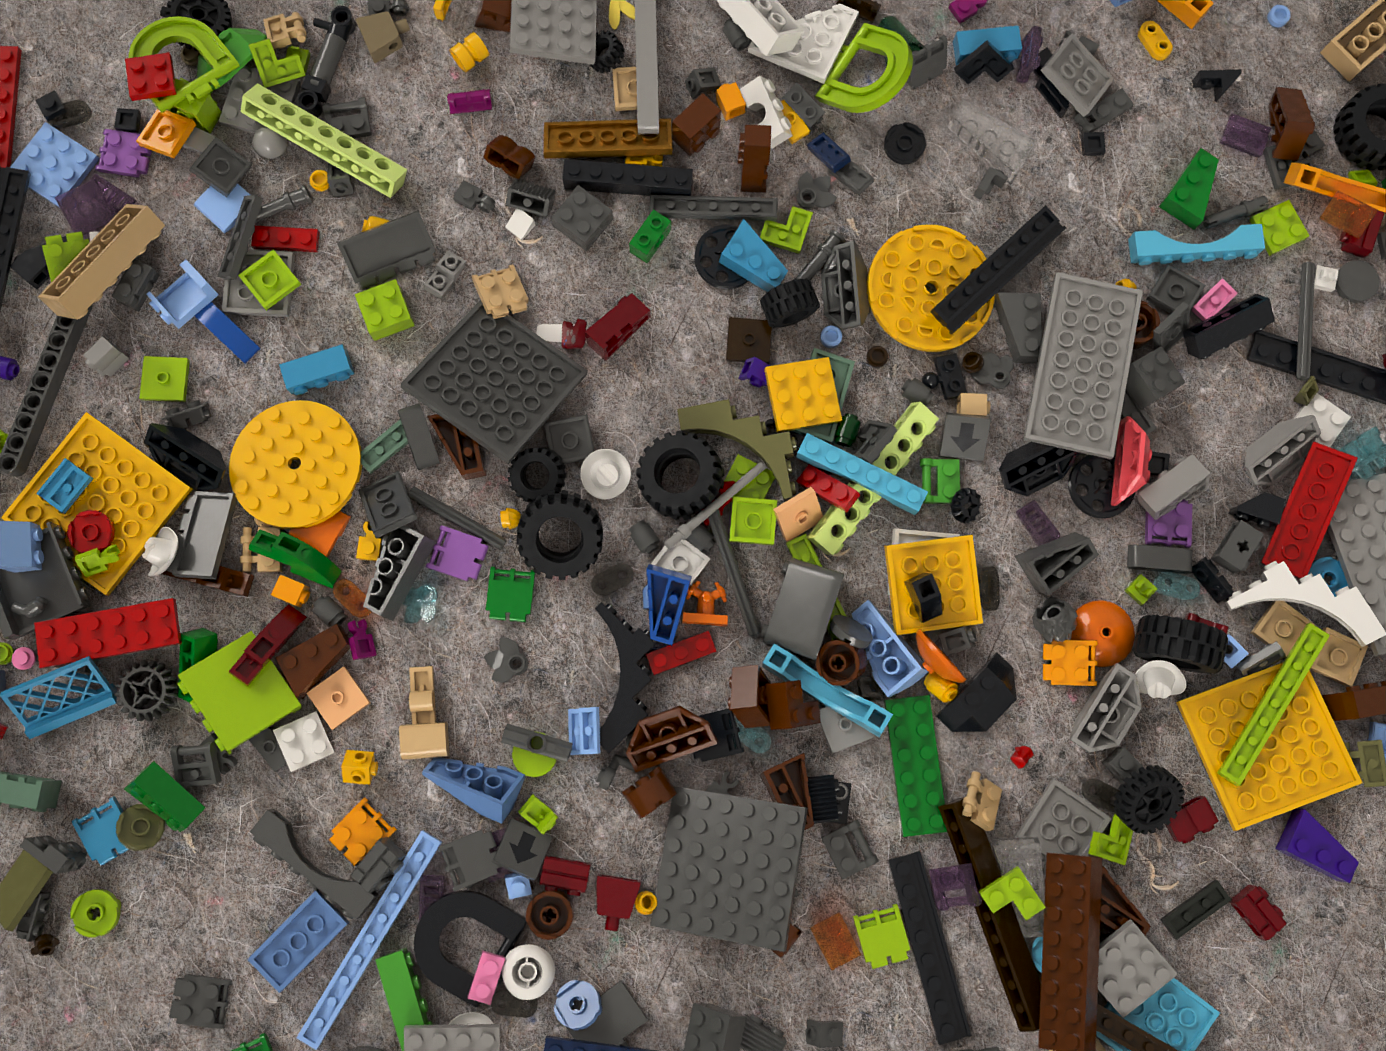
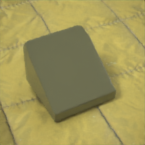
[1293,375,1319,406]

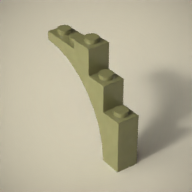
[677,399,797,502]

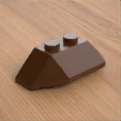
[626,706,718,773]

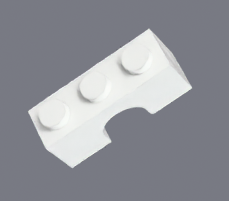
[739,76,793,149]

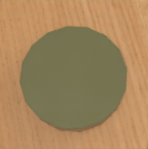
[116,804,165,851]

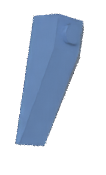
[422,757,525,824]

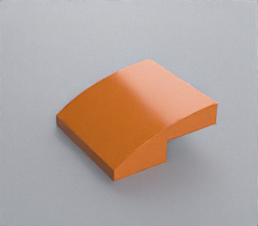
[288,511,351,557]

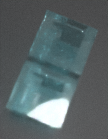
[1338,426,1386,479]

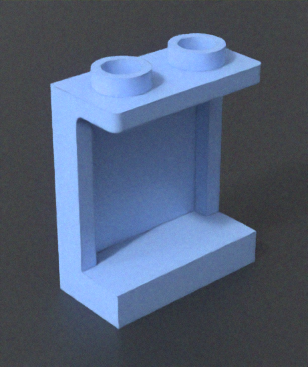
[147,259,219,329]

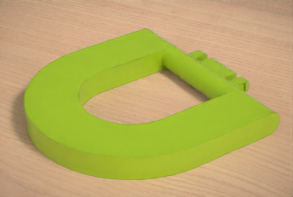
[128,16,240,113]
[814,23,913,113]

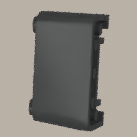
[760,557,844,660]

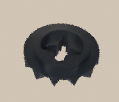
[951,488,983,523]

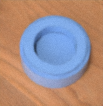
[1267,5,1291,28]
[820,325,842,348]

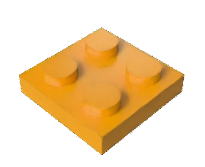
[136,109,196,158]

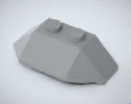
[1245,415,1321,486]
[1070,663,1142,753]

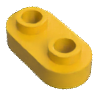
[1138,21,1173,61]

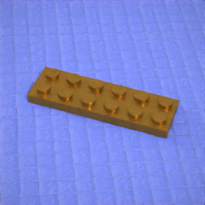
[543,118,672,159]

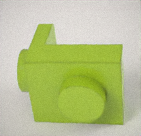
[518,794,558,834]

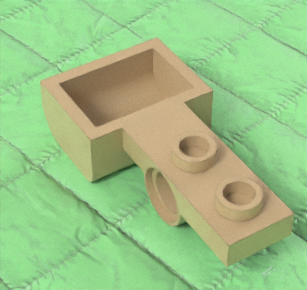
[399,666,450,760]

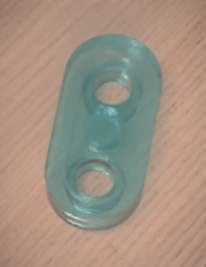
[1154,572,1200,600]
[731,718,771,754]

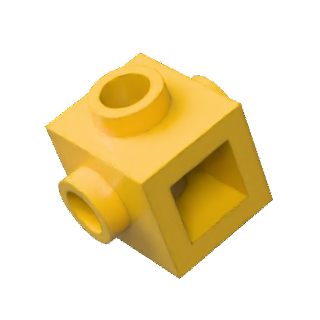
[341,750,378,785]

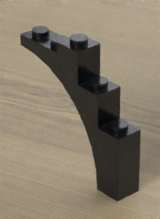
[595,602,655,754]

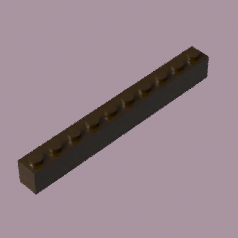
[938,797,1041,1032]

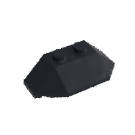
[143,423,226,491]
[999,442,1081,496]
[936,652,1017,732]

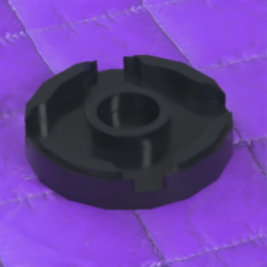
[884,122,926,165]

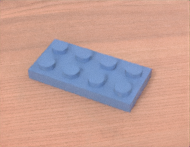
[247,890,349,993]

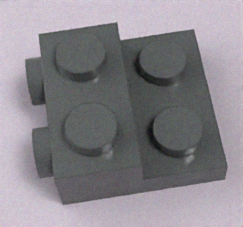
[19,835,87,874]

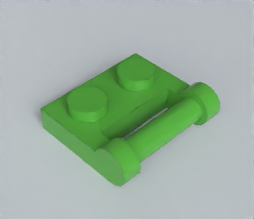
[920,458,960,504]

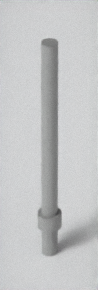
[664,462,766,549]

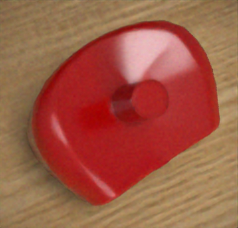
[1010,746,1034,769]

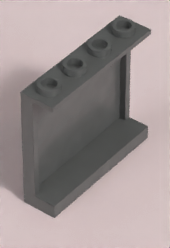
[0,522,91,640]

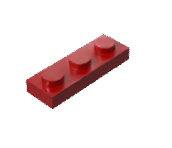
[251,226,320,252]
[796,464,860,512]
[646,631,717,675]

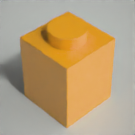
[716,82,746,121]
[271,575,310,608]

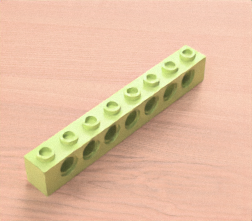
[240,83,407,198]
[806,402,939,555]

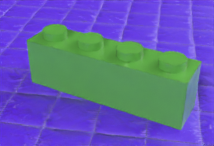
[375,947,433,1051]

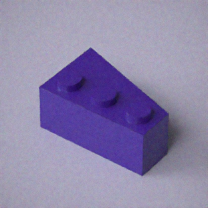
[1276,808,1359,883]

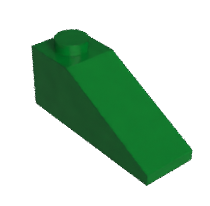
[178,628,218,702]

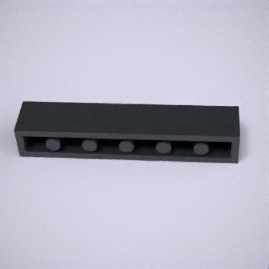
[562,159,693,196]

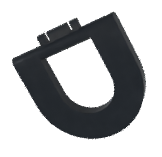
[414,890,527,1008]

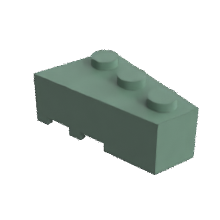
[0,771,62,812]

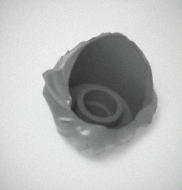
[1032,597,1078,642]

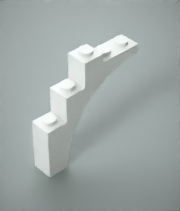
[1225,561,1386,647]

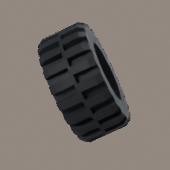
[1333,83,1386,171]
[636,431,725,520]
[516,490,603,580]
[1133,615,1228,674]

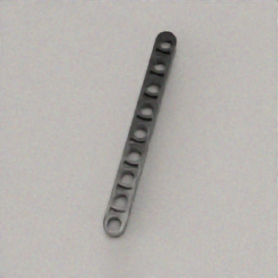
[0,305,92,477]

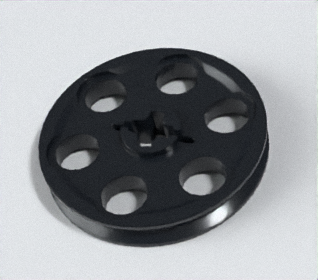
[694,225,748,290]
[1068,455,1135,519]

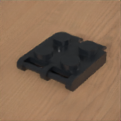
[693,708,745,762]

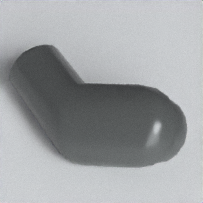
[11,596,47,618]

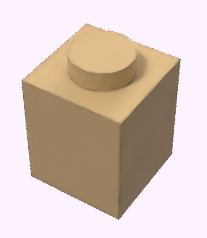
[956,393,991,416]

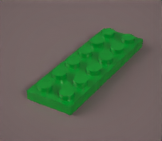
[884,695,947,837]

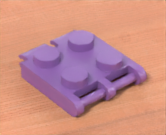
[95,129,152,177]
[1145,499,1192,548]
[425,525,489,582]

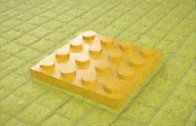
[884,535,983,635]

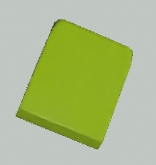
[1348,169,1378,186]

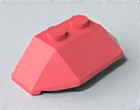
[1111,416,1152,506]

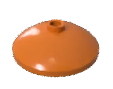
[1071,600,1135,667]
[916,629,967,683]

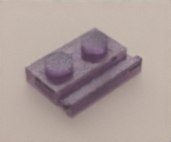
[1219,113,1272,158]

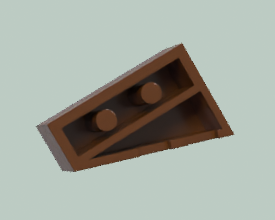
[474,0,511,33]
[1269,87,1315,161]
[737,125,771,193]
[276,624,350,699]
[760,753,814,831]
[1100,866,1151,936]

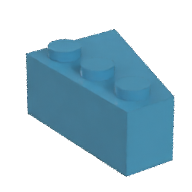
[719,219,788,292]

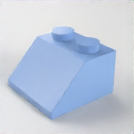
[0,521,44,573]

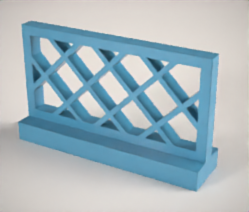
[0,656,117,739]

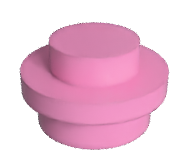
[12,647,36,670]

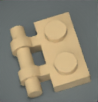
[263,12,307,49]
[240,527,283,573]
[962,771,1002,831]

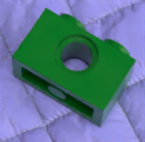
[629,209,671,264]

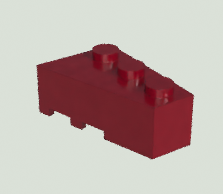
[585,293,651,361]

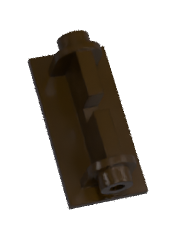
[836,0,881,23]

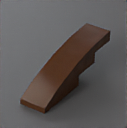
[161,566,254,597]

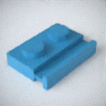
[36,458,94,514]

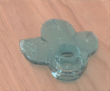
[403,585,438,623]

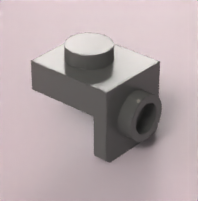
[805,1019,843,1048]

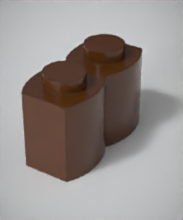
[483,135,536,179]

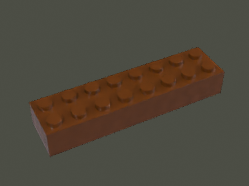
[1038,853,1102,1051]

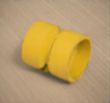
[449,32,490,73]

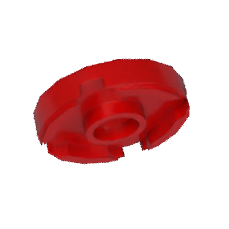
[67,510,115,553]

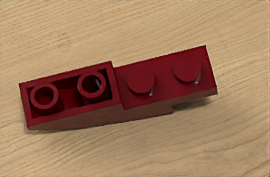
[229,604,307,687]

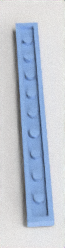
[296,830,442,1050]

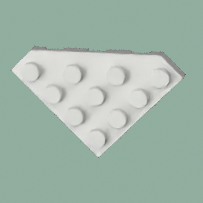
[748,4,859,84]

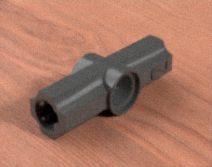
[501,723,573,763]

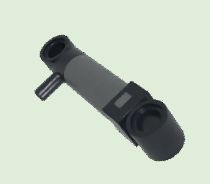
[296,6,356,118]

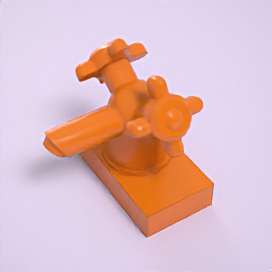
[682,581,728,627]

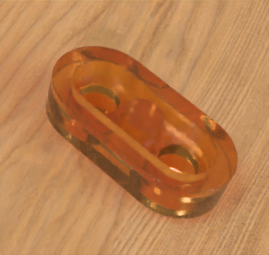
[333,579,372,618]

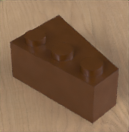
[427,414,487,480]
[1322,680,1386,721]

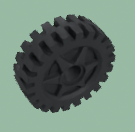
[165,0,232,51]
[1114,765,1185,834]

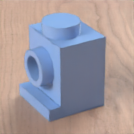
[1224,633,1249,669]

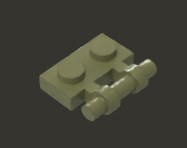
[1344,740,1386,789]

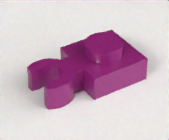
[948,0,988,24]
[348,619,377,660]

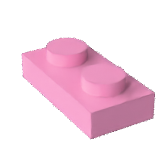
[1191,278,1238,321]
[468,950,505,1005]

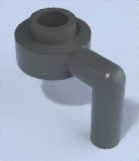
[596,755,635,791]

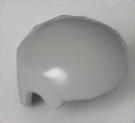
[252,126,288,159]

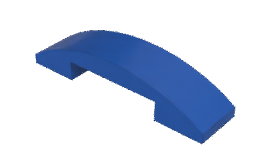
[195,302,261,363]

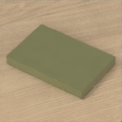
[0,850,53,932]

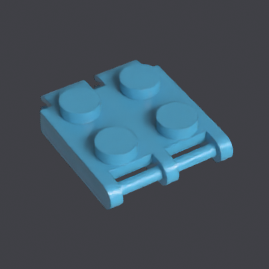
[72,796,129,865]

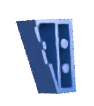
[646,564,692,645]

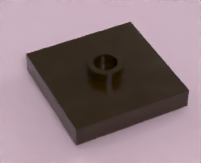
[726,317,772,364]

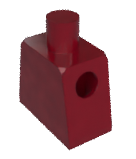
[597,874,641,931]

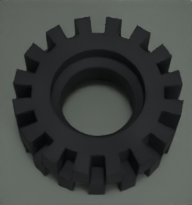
[590,30,625,73]

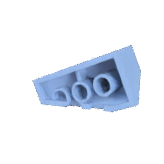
[852,600,928,697]

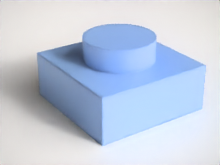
[505,873,532,900]

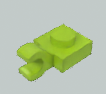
[75,545,120,577]

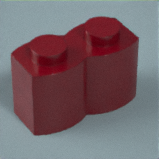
[1164,795,1219,844]

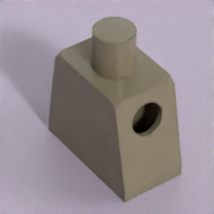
[355,11,410,63]

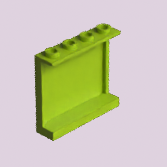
[177,630,302,755]

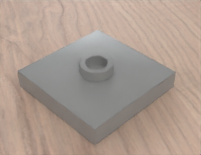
[820,706,874,754]

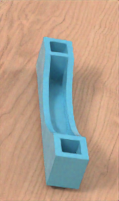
[1128,224,1265,265]
[796,433,928,515]
[762,644,893,737]

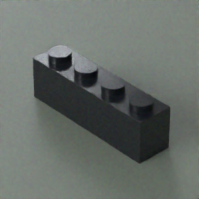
[1182,294,1275,359]

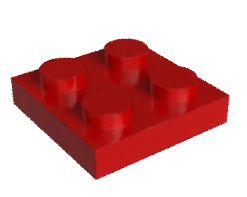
[125,52,177,101]

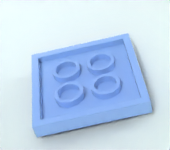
[10,122,100,209]

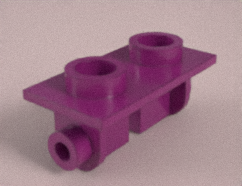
[447,89,492,114]

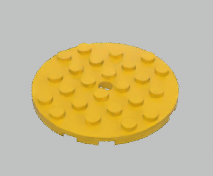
[867,225,995,352]
[229,400,362,530]

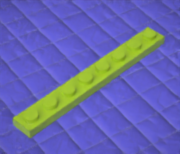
[1217,623,1330,786]

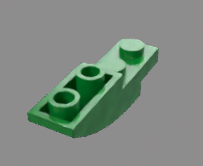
[249,529,342,589]

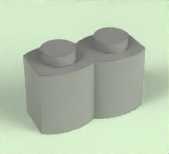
[83,336,130,377]

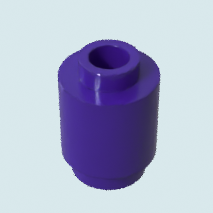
[0,356,20,380]

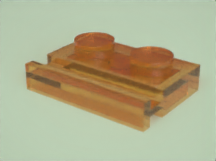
[1320,191,1378,239]
[809,912,861,971]

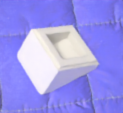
[505,209,535,241]

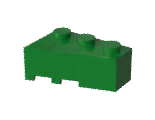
[1159,148,1219,230]
[124,761,205,832]

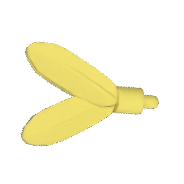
[609,0,635,30]

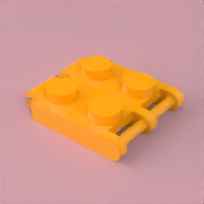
[1043,639,1098,686]
[329,797,397,866]

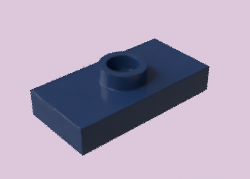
[807,132,851,173]

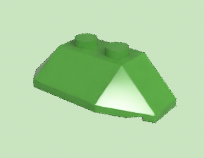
[197,28,267,93]

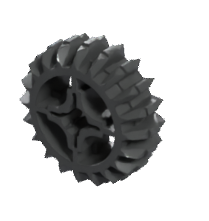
[114,660,179,721]

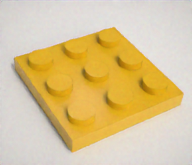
[764,357,842,433]

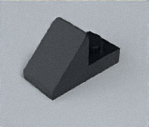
[1192,69,1242,102]

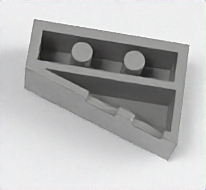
[1138,454,1211,520]

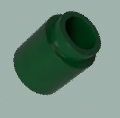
[834,413,861,447]

